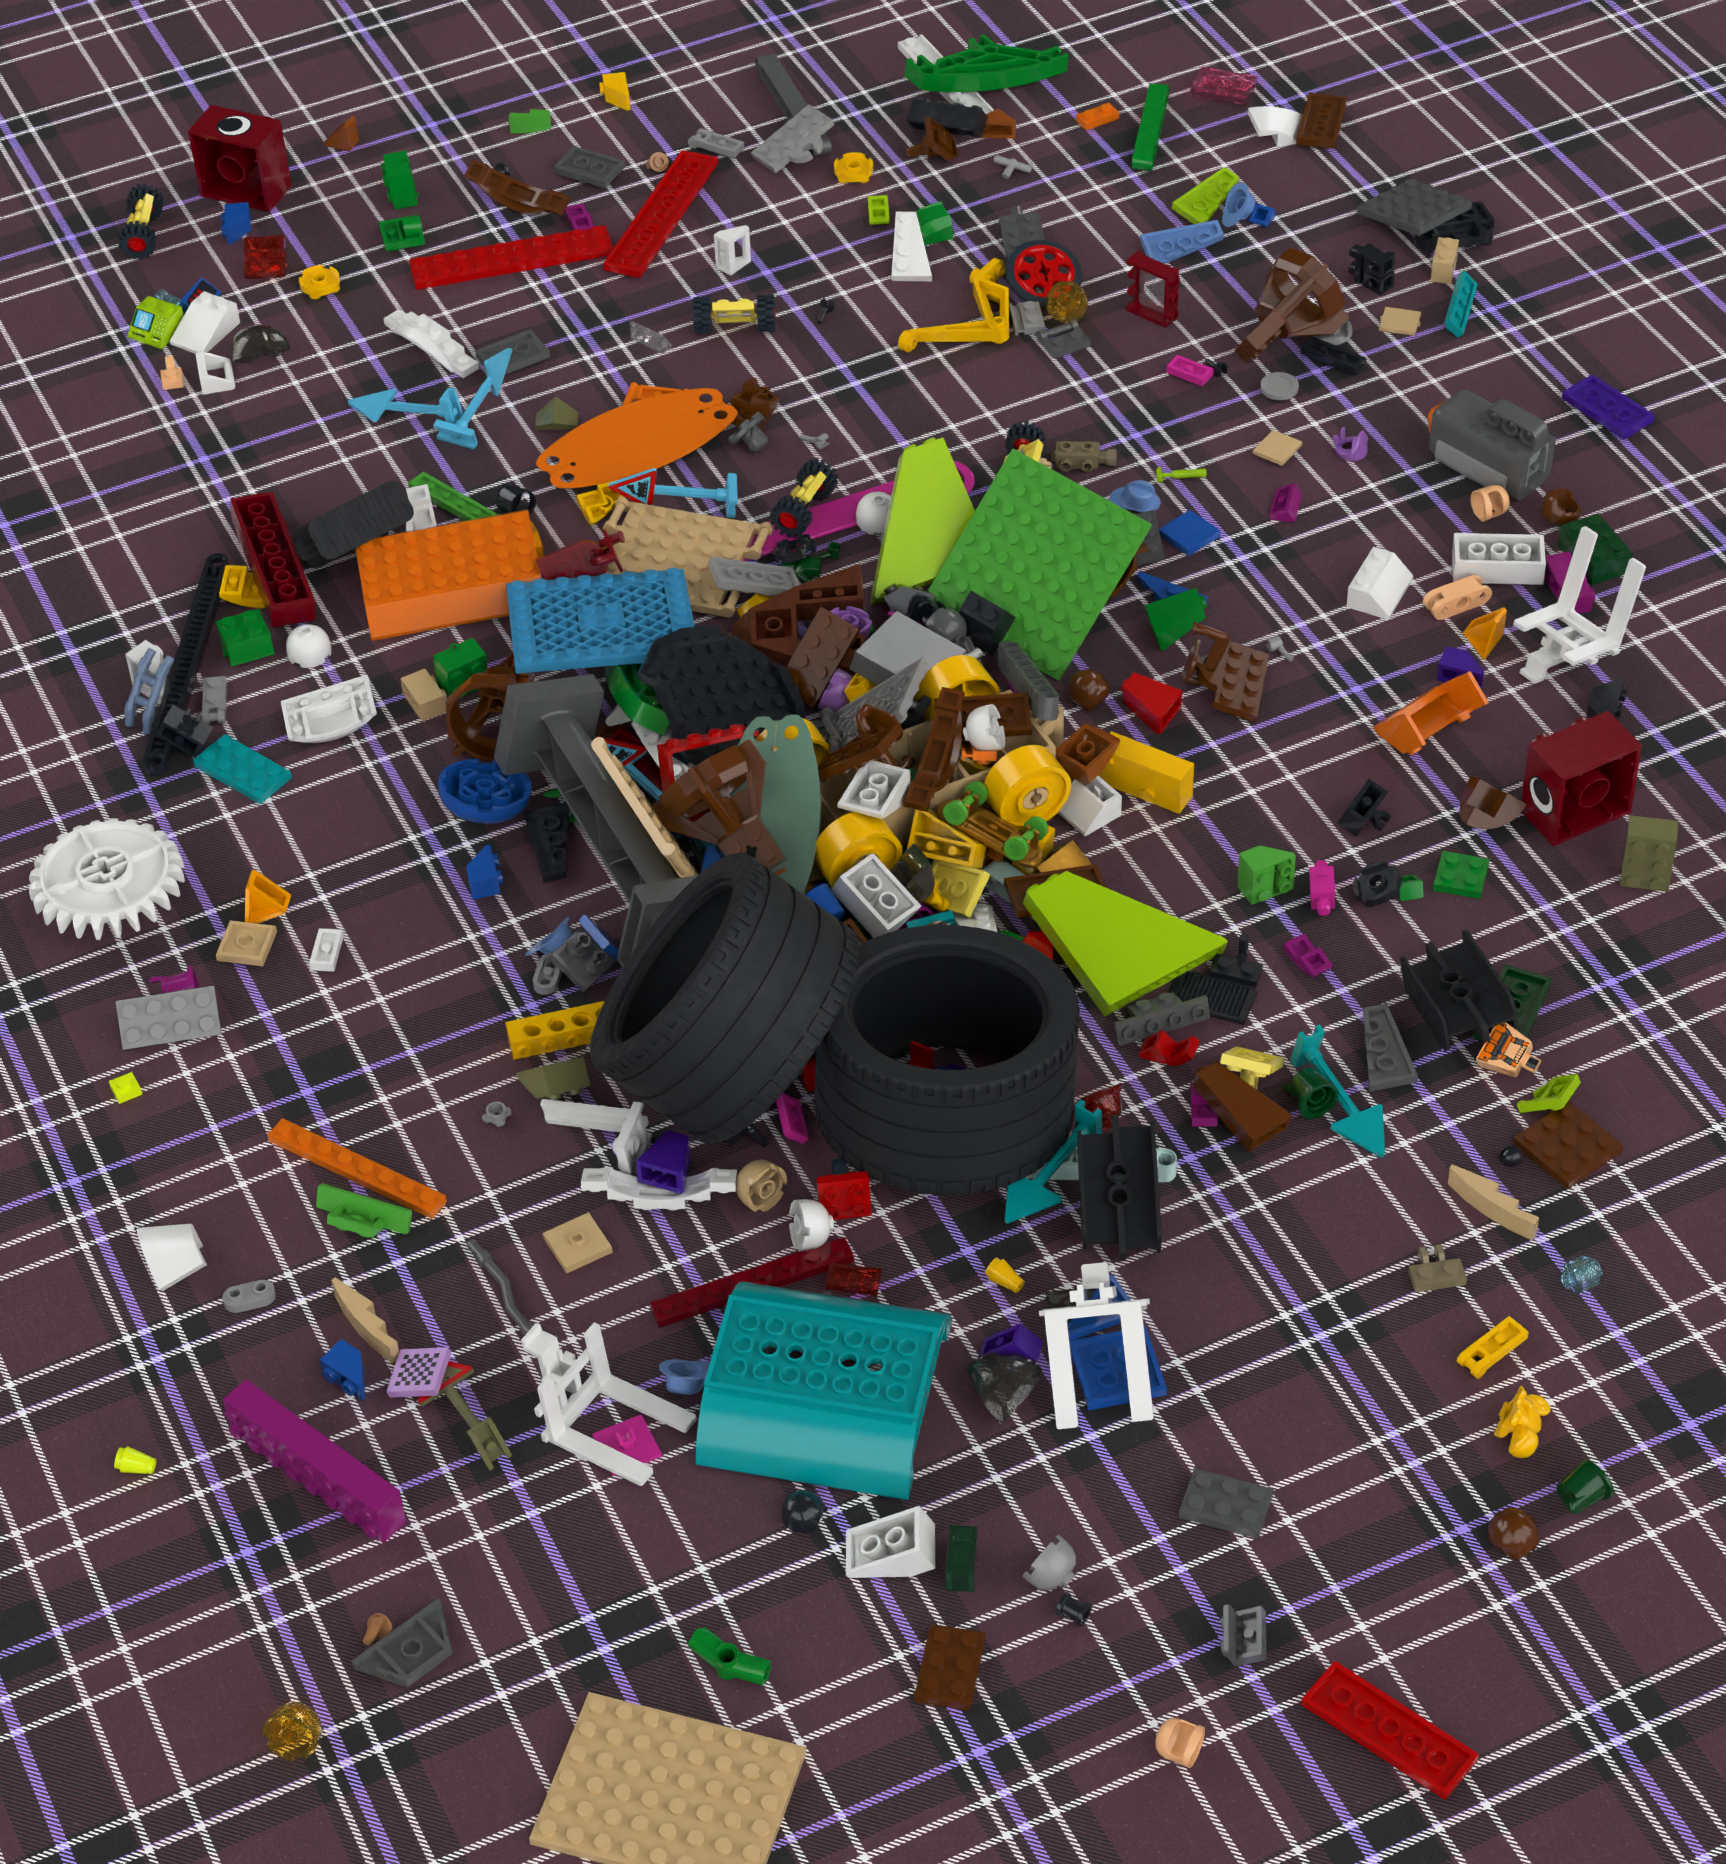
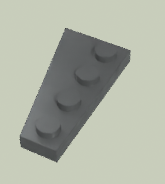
[1363,1003,1418,1092]

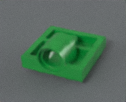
[379,215,425,251]

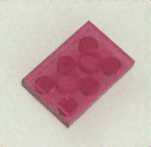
[1191,67,1257,104]

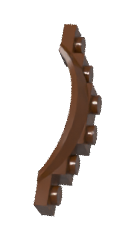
[464,159,571,217]
[904,687,965,812]

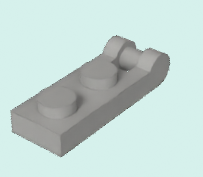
[688,128,744,158]
[201,676,227,724]

